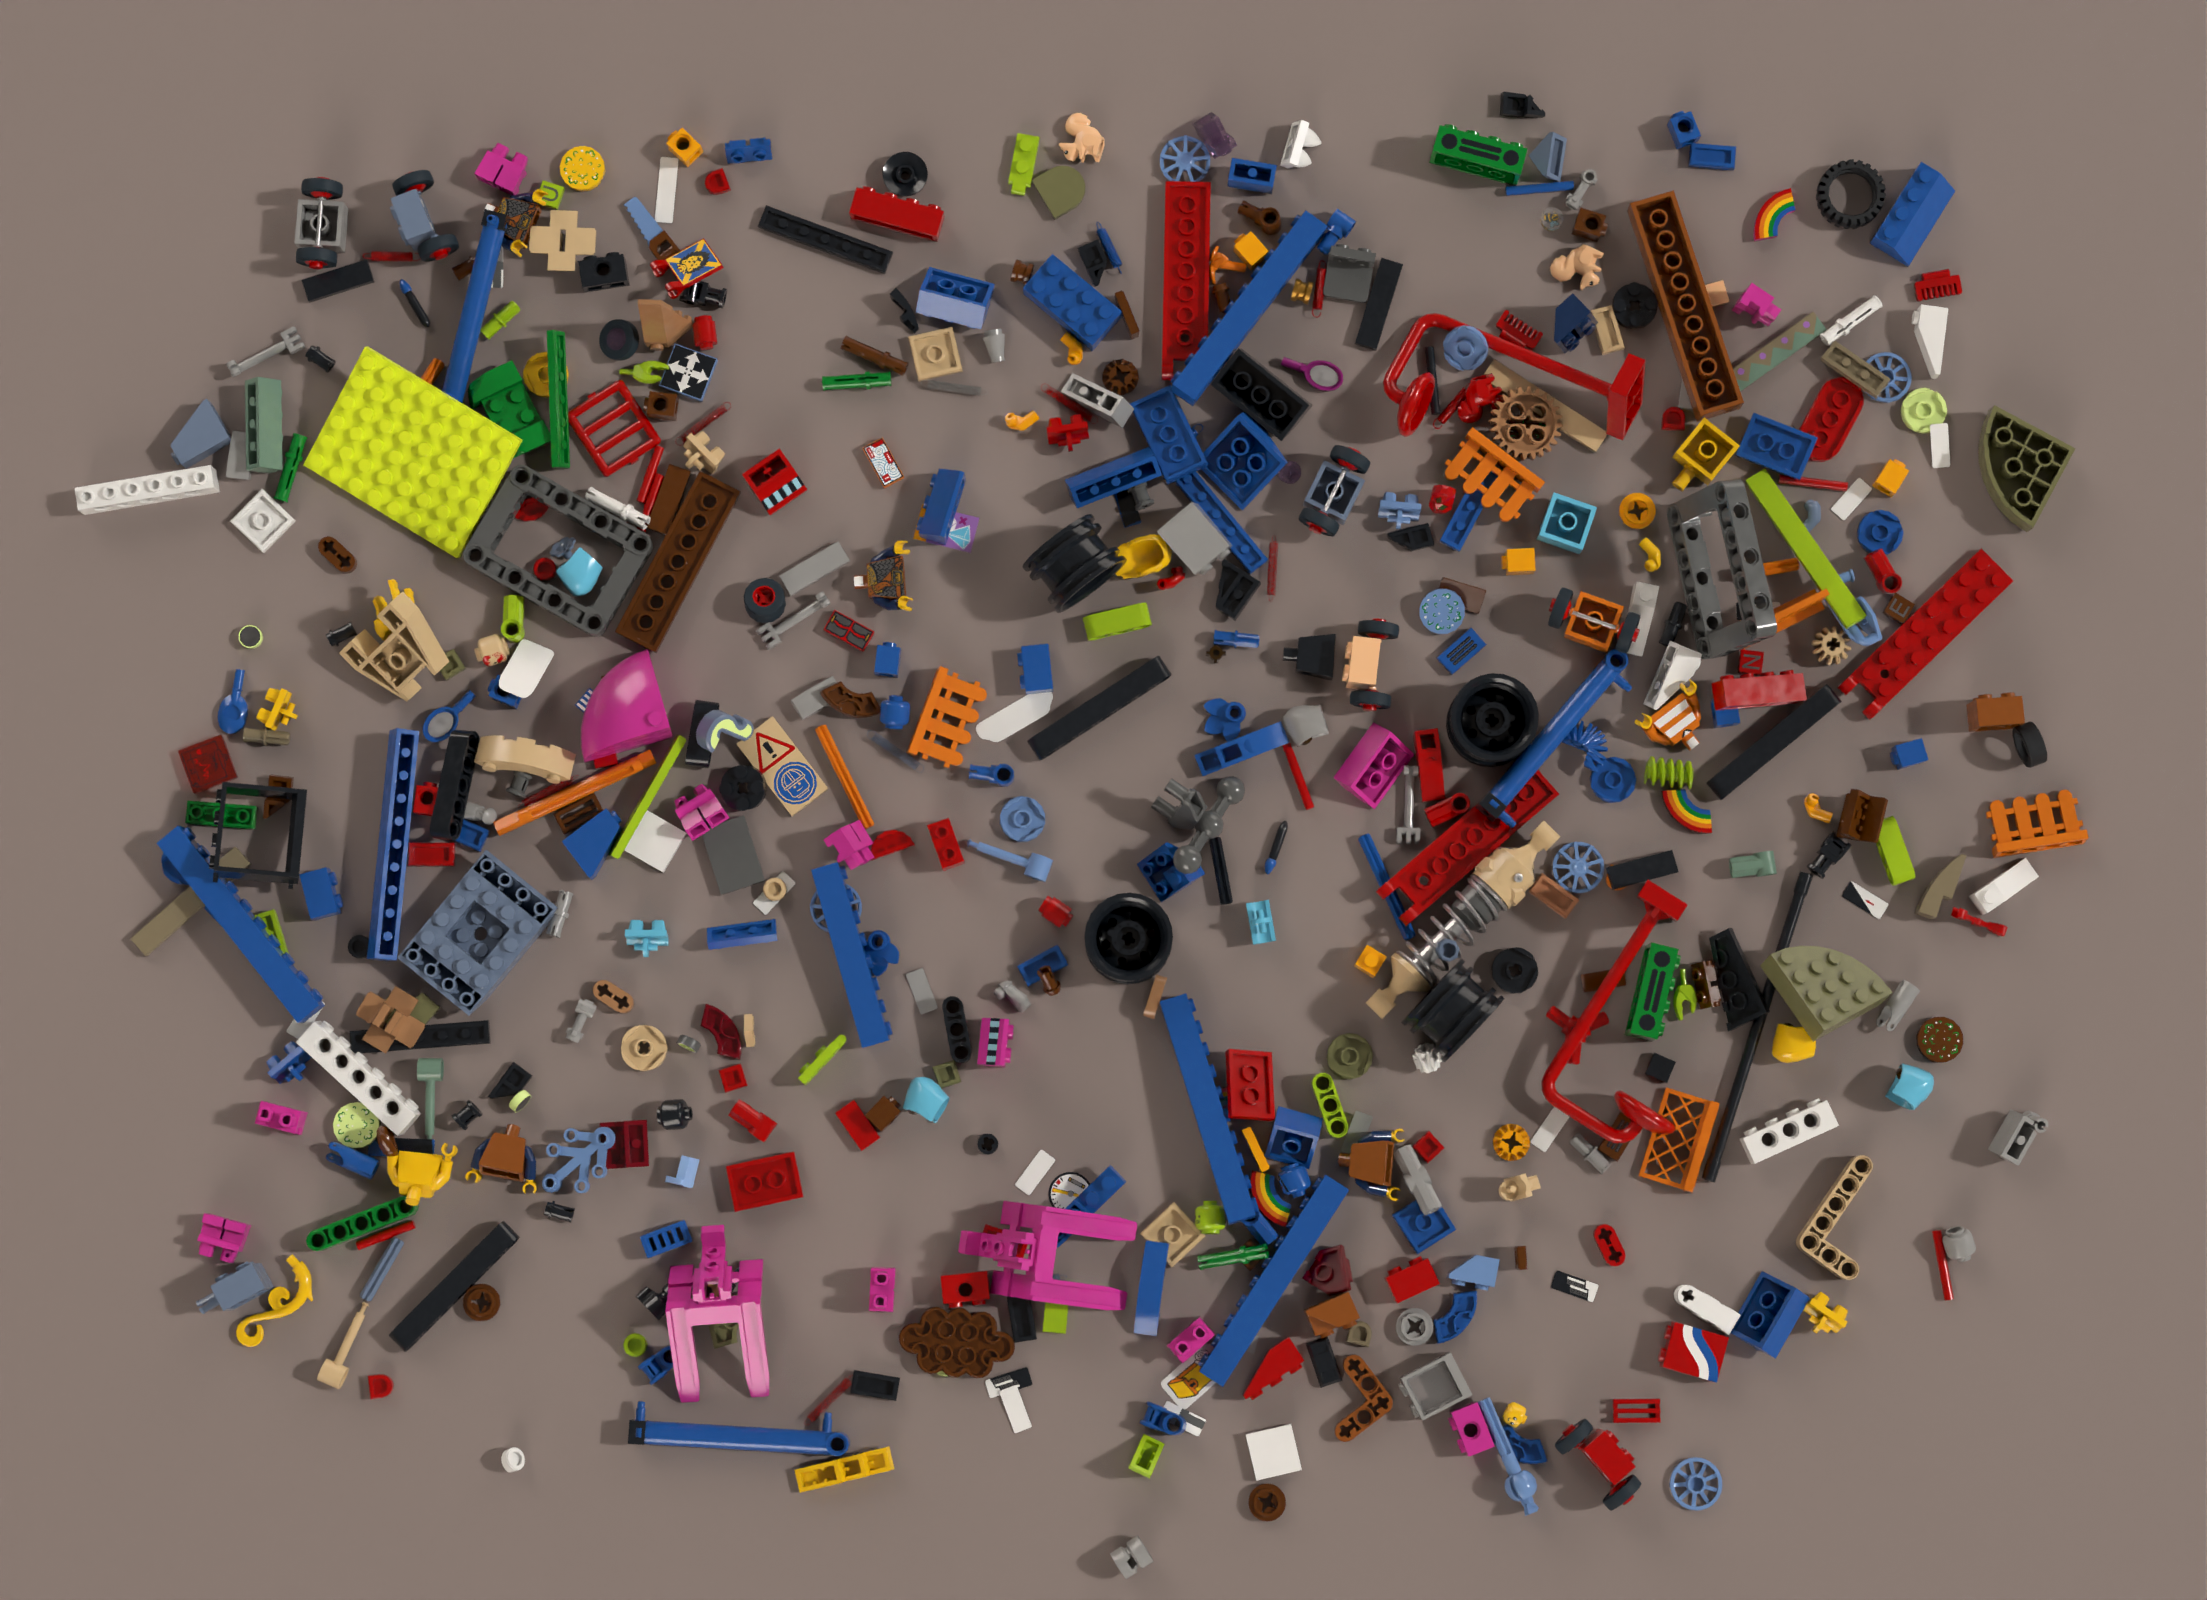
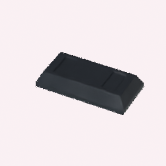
[1007,1296,1037,1343]
[1306,1336,1343,1388]
[850,1370,900,1401]

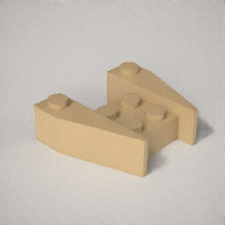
[339,592,449,702]

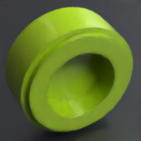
[623,1333,648,1357]

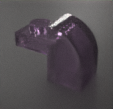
[1192,112,1237,159]

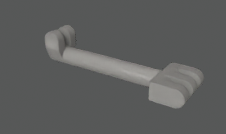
[226,327,305,377]
[756,592,831,650]
[1396,765,1420,845]

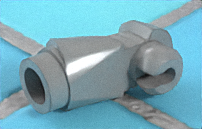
[464,802,497,825]
[994,981,1031,1013]

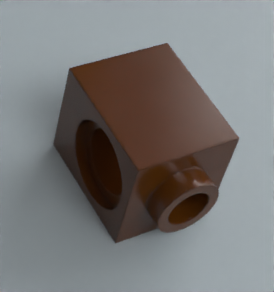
[1571,208,1608,242]
[644,391,679,421]
[865,1096,902,1132]

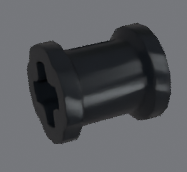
[451,1100,483,1130]

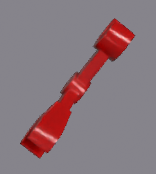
[1951,907,2008,937]

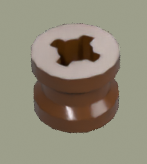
[1010,259,1034,285]

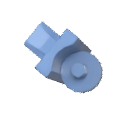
[1378,492,1421,529]

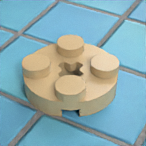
[621,1025,668,1072]

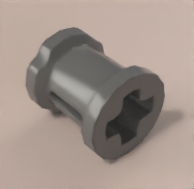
[1127,482,1154,511]
[506,771,533,799]

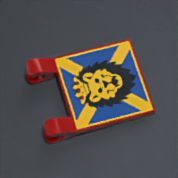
[650,238,724,299]

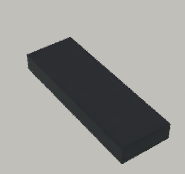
[302,259,375,303]
[1606,850,1679,890]

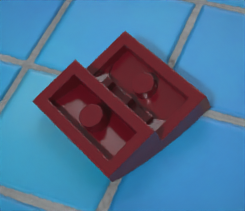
[600,1120,649,1169]

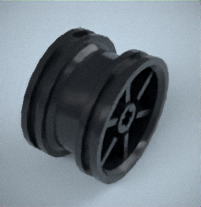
[1023,514,1127,613]
[1446,673,1539,767]
[1084,893,1173,985]
[1401,959,1505,1062]

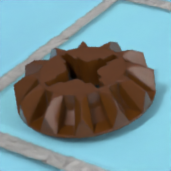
[1102,359,1139,395]
[463,1284,501,1321]
[1248,1483,1286,1522]

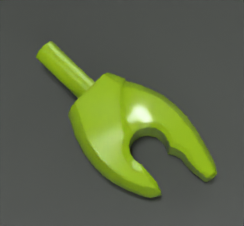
[619,360,669,384]
[1673,969,1697,1021]

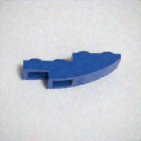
[1194,721,1289,776]
[1057,1165,1126,1247]

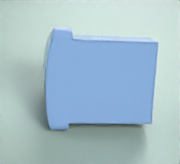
[665,1155,700,1188]

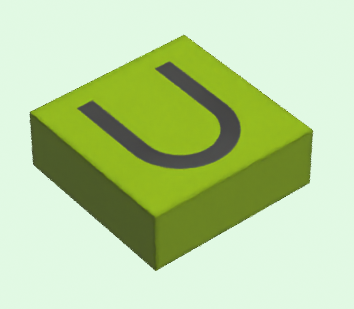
[537,180,565,210]

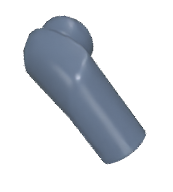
[1803,499,1821,532]

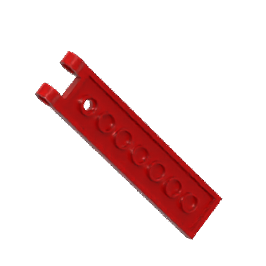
[1162,181,1211,380]
[1837,548,2013,720]
[1376,770,1559,926]

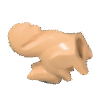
[1059,113,1105,163]
[1550,244,1604,291]

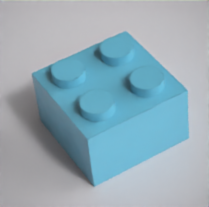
[1536,492,1597,554]

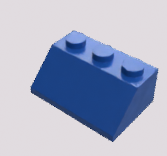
[916,267,995,329]
[916,469,966,545]
[1731,1271,1810,1359]

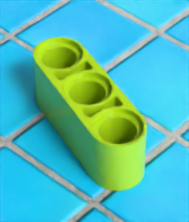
[1082,603,1152,641]
[1876,816,1915,886]
[1311,1073,1348,1138]

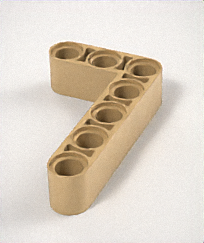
[1796,1155,1873,1280]

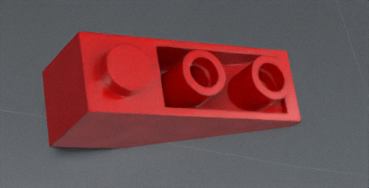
[1413,728,1445,802]
[1242,1337,1304,1400]

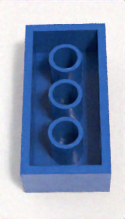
[1023,254,1122,351]

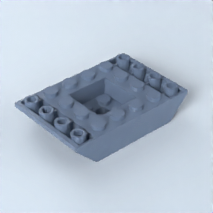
[397,850,558,1016]

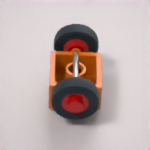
[1548,587,1640,653]

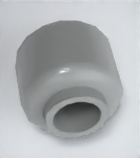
[1942,1226,1976,1262]

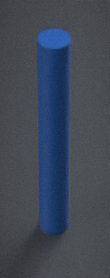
[1505,181,1574,196]

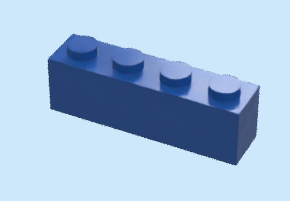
[1065,447,1162,508]

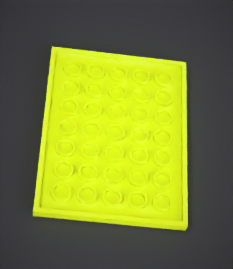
[303,346,523,558]

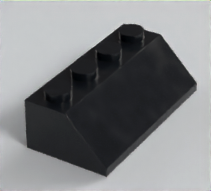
[1210,348,1313,441]

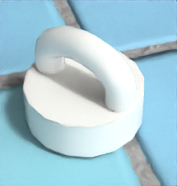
[501,1447,525,1473]

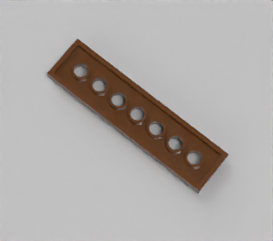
[615,471,741,653]

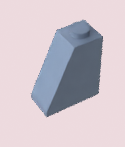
[170,399,231,469]

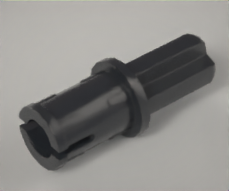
[1659,602,1687,647]

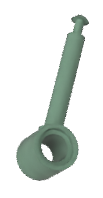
[417,1058,444,1139]

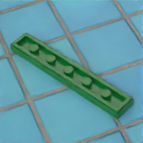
[547,330,570,469]

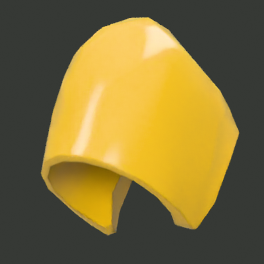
[1772,1023,1816,1063]

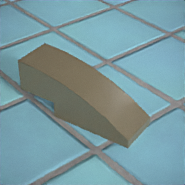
[1914,854,1967,919]

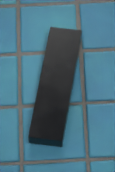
[1355,258,1403,351]

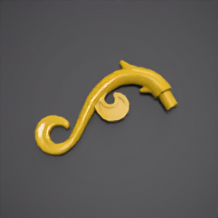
[236,1254,313,1347]

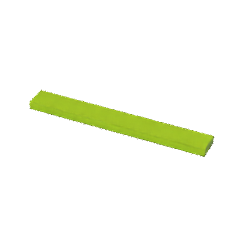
[1745,469,1867,629]

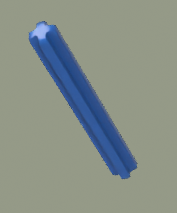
[1358,833,1416,941]

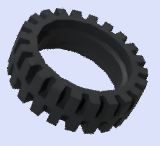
[1816,159,1886,229]

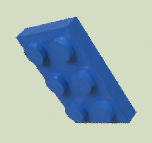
[1736,413,1818,481]

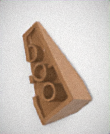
[638,299,694,351]

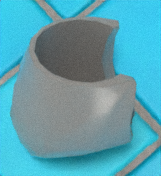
[1283,705,1329,747]

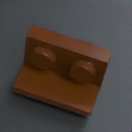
[1836,789,1888,843]

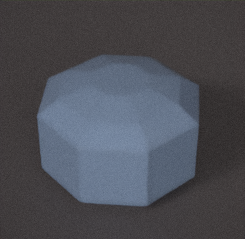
[1435,938,1460,962]

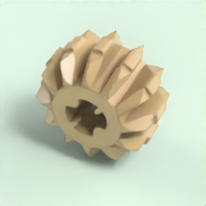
[1812,626,1851,665]

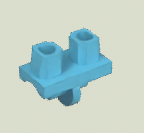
[1246,900,1276,945]
[625,920,669,957]

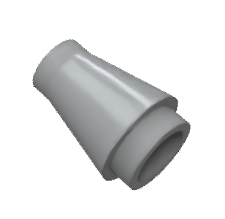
[983,329,1005,363]

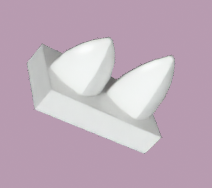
[1280,120,1322,169]

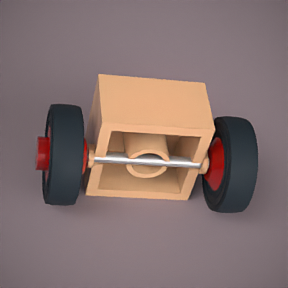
[1342,618,1399,711]

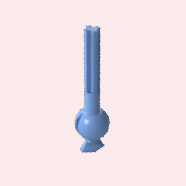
[1478,1397,1539,1516]

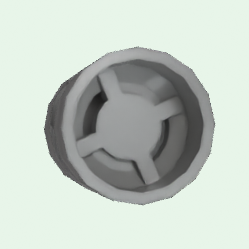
[1110,1535,1154,1579]

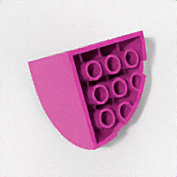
[581,649,673,763]

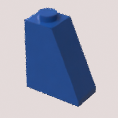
[562,808,623,880]

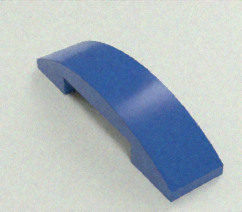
[1134,1240,1169,1336]

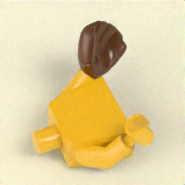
[377,1126,458,1206]

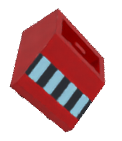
[742,448,807,516]

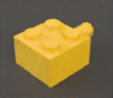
[1672,417,1740,492]

